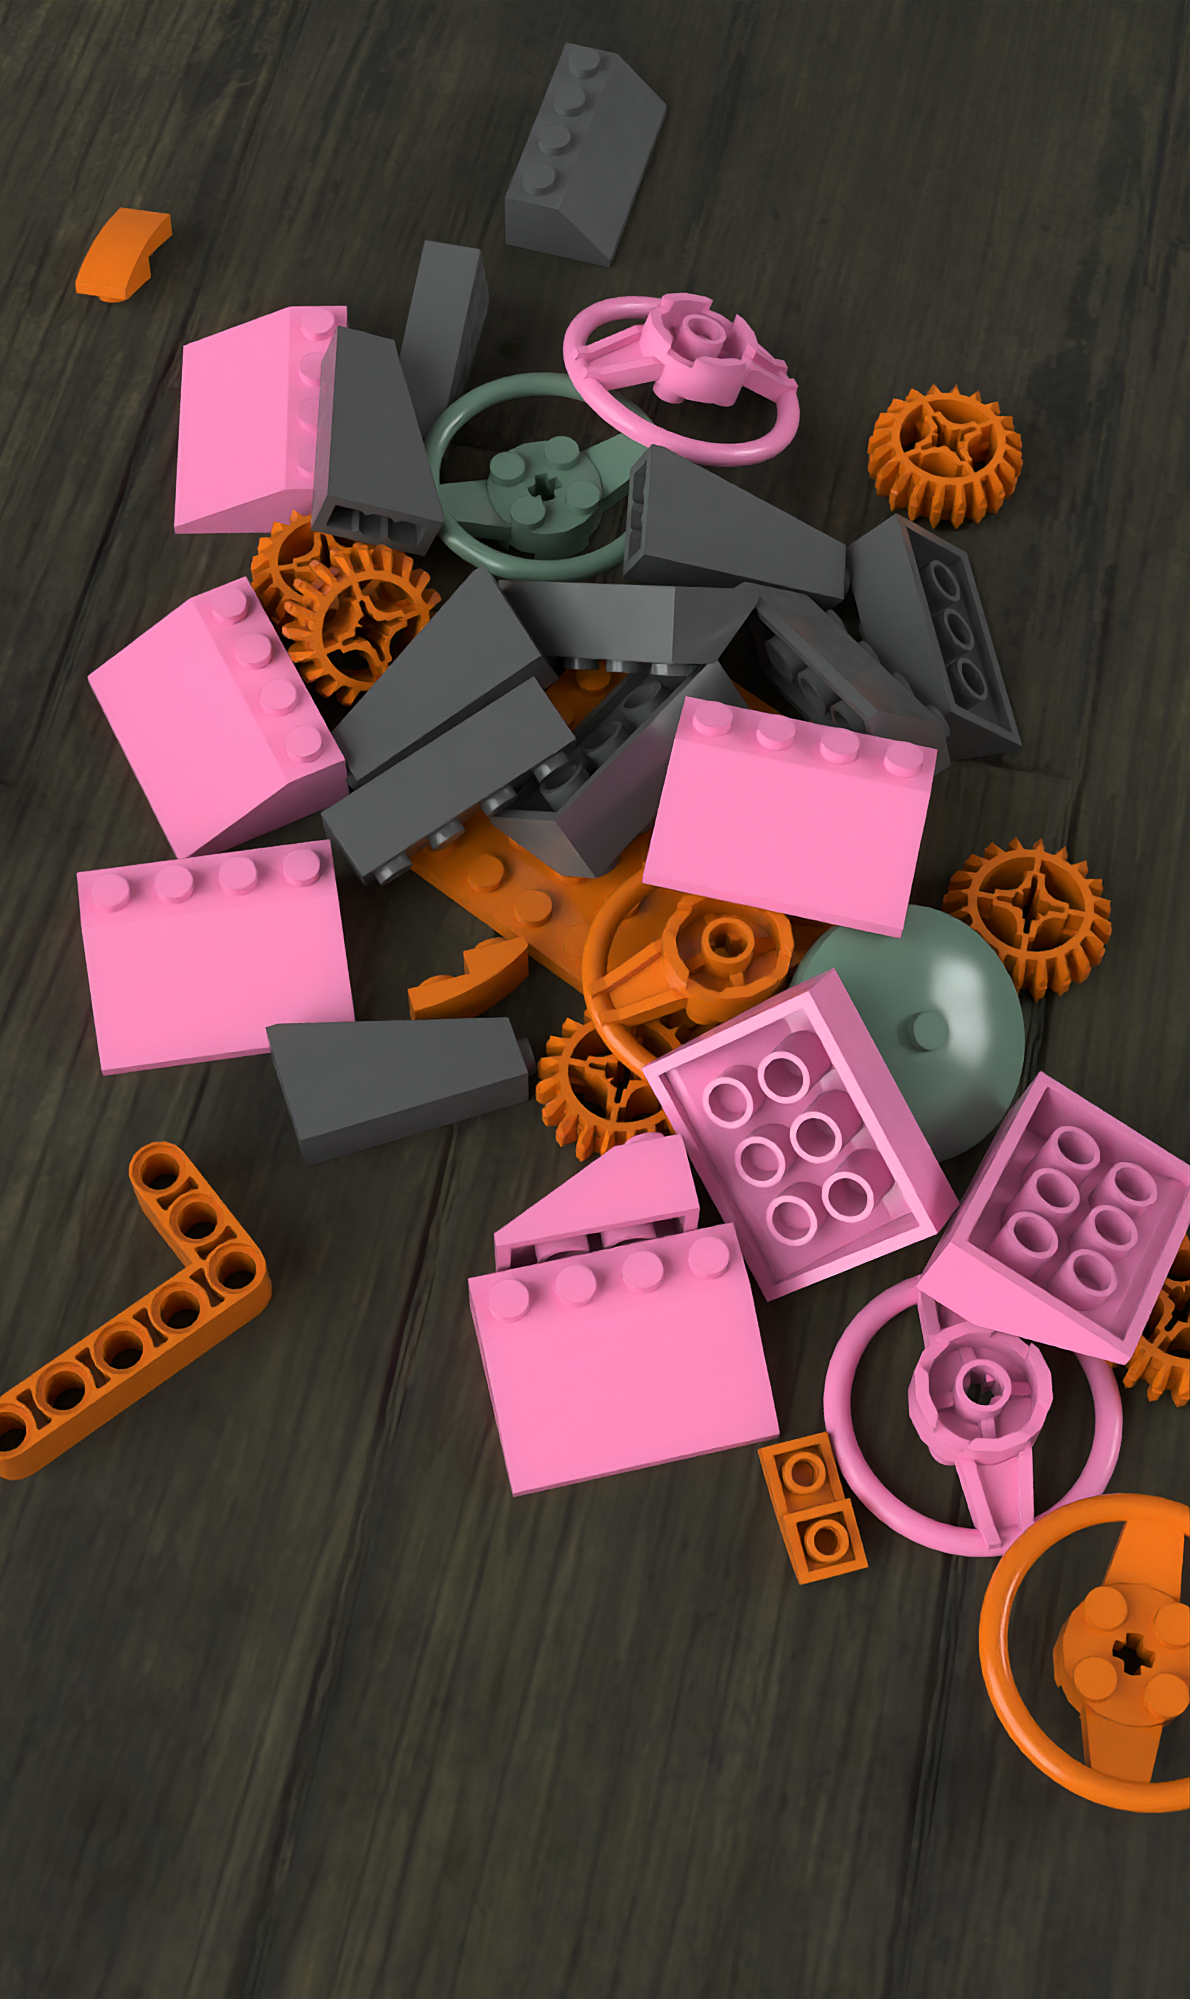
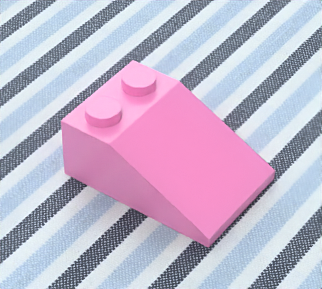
[494,1132,700,1272]

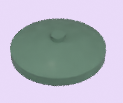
[789,904,1025,1162]

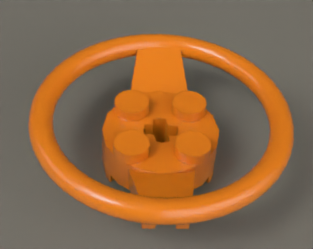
[581,867,835,1083]
[979,1493,1190,1813]

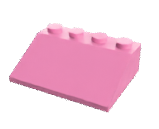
[174,306,349,534]
[87,576,350,859]
[642,696,938,938]
[77,839,355,1076]
[642,968,960,1302]
[915,1071,1190,1365]
[468,1222,780,1497]

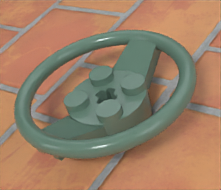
[423,372,655,582]

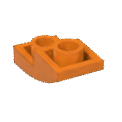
[75,208,172,303]
[408,936,529,1020]
[758,1431,868,1585]

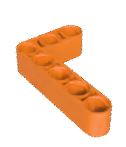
[0,1141,272,1480]

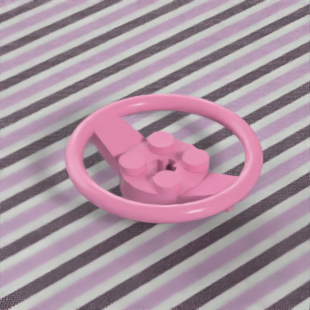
[563,293,800,467]
[823,1274,1123,1557]

